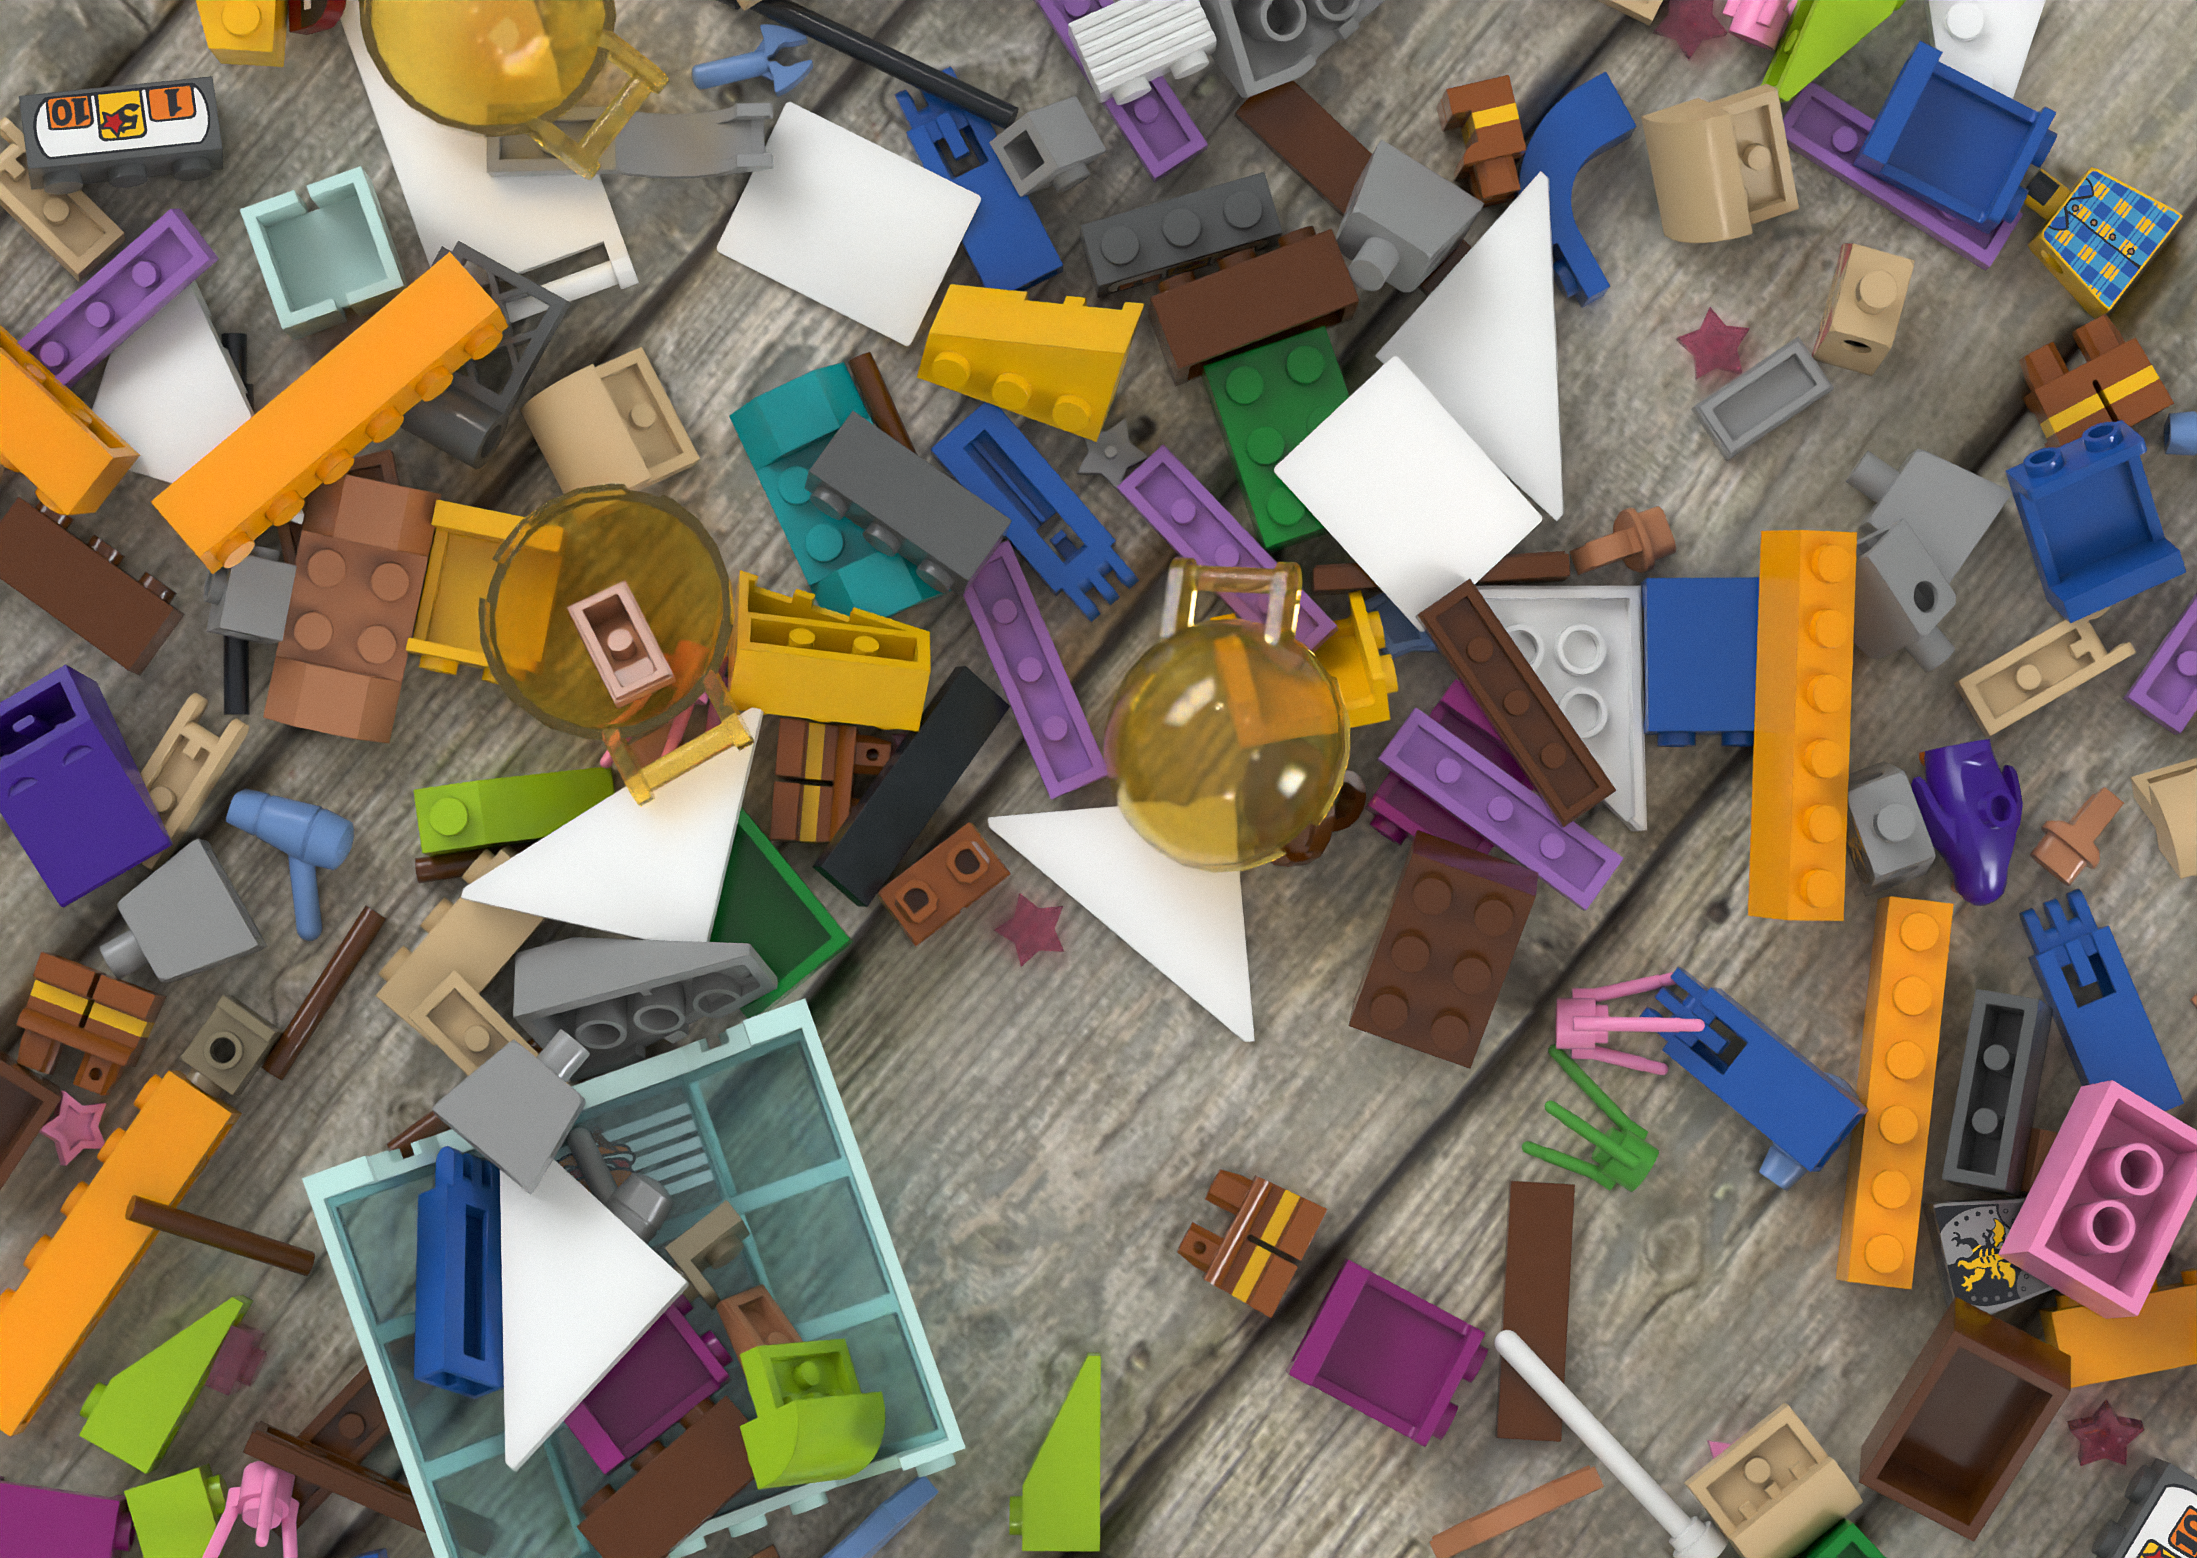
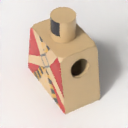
[1812,243,1915,376]

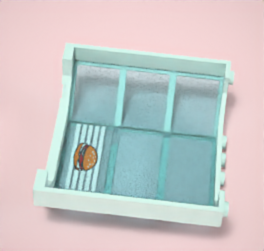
[302,998,966,1558]

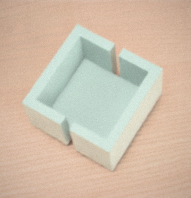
[240,166,409,340]

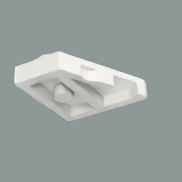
[1924,0,2046,99]

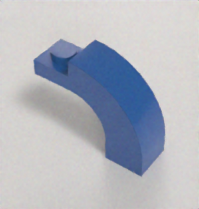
[1513,71,1637,308]

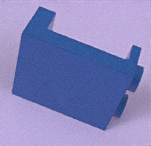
[1852,41,2058,234]
[2005,420,2186,623]
[1639,577,1759,747]

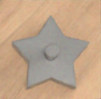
[1077,418,1149,491]

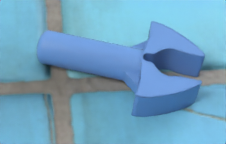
[692,24,813,97]

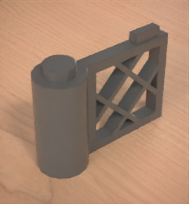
[400,241,571,469]

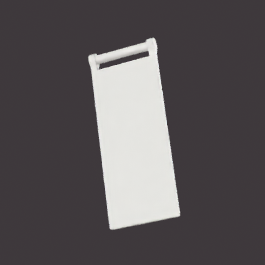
[340,0,639,323]

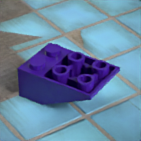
[0,664,173,908]

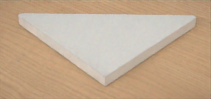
[1375,171,1565,521]
[92,222,305,524]
[1476,586,1647,831]
[461,707,764,942]
[988,796,1255,1042]
[500,1159,689,1472]

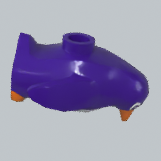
[1911,739,2023,906]

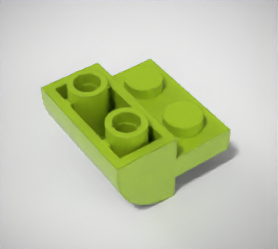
[740,1338,885,1489]

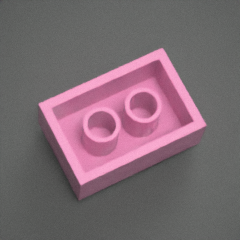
[1998,1080,2197,1319]

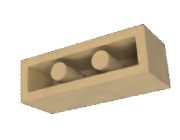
[375,845,547,1046]

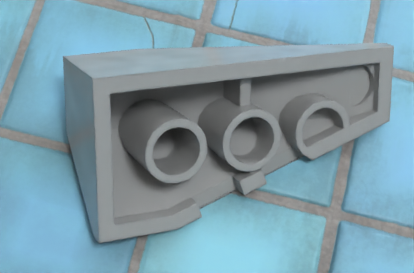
[1199,0,1385,98]
[513,937,777,1082]

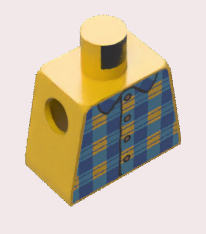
[2024,167,2183,319]

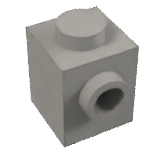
[989,96,1107,197]
[203,545,297,645]

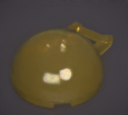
[358,0,669,180]
[478,483,755,807]
[1104,557,1350,873]

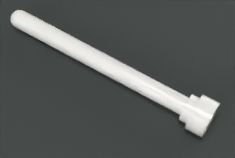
[1494,1330,1728,1558]

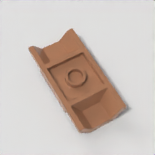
[263,474,442,744]

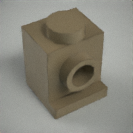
[180,995,284,1098]

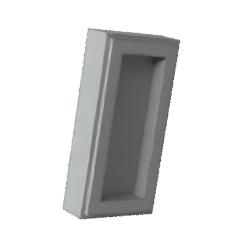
[1691,336,1834,461]

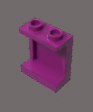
[1364,679,1534,854]
[1285,1258,1489,1447]
[564,1294,733,1477]
[0,1476,136,1558]

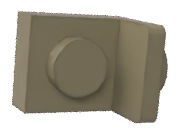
[665,1200,751,1310]

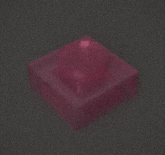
[205,1323,267,1396]

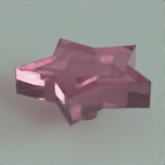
[1653,0,1728,61]
[1676,307,1750,380]
[993,893,1064,967]
[2067,1399,2145,1466]

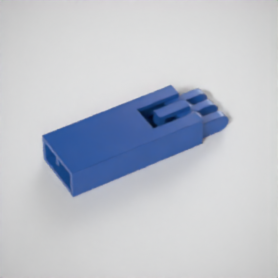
[894,66,1063,292]
[930,402,1139,622]
[2019,888,2184,1111]
[1639,966,1869,1172]
[414,1146,504,1399]

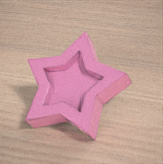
[39,1091,106,1166]

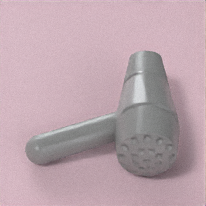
[567,1127,674,1244]

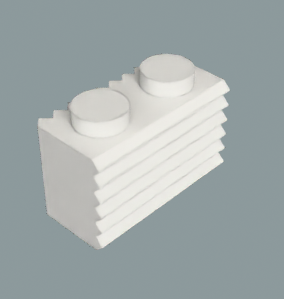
[1068,0,1217,105]

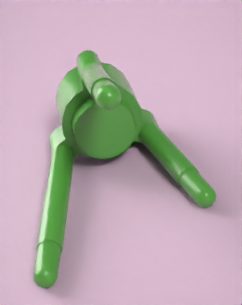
[1522,1044,1659,1192]

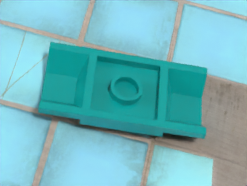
[729,362,952,618]

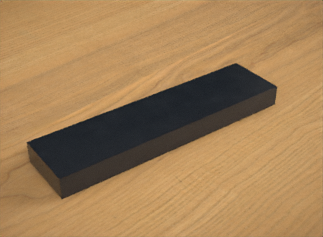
[812,666,1010,907]

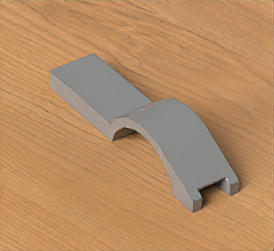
[486,103,773,179]

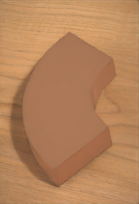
[1429,1465,1604,1558]

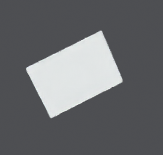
[717,102,981,346]
[1274,356,1542,632]

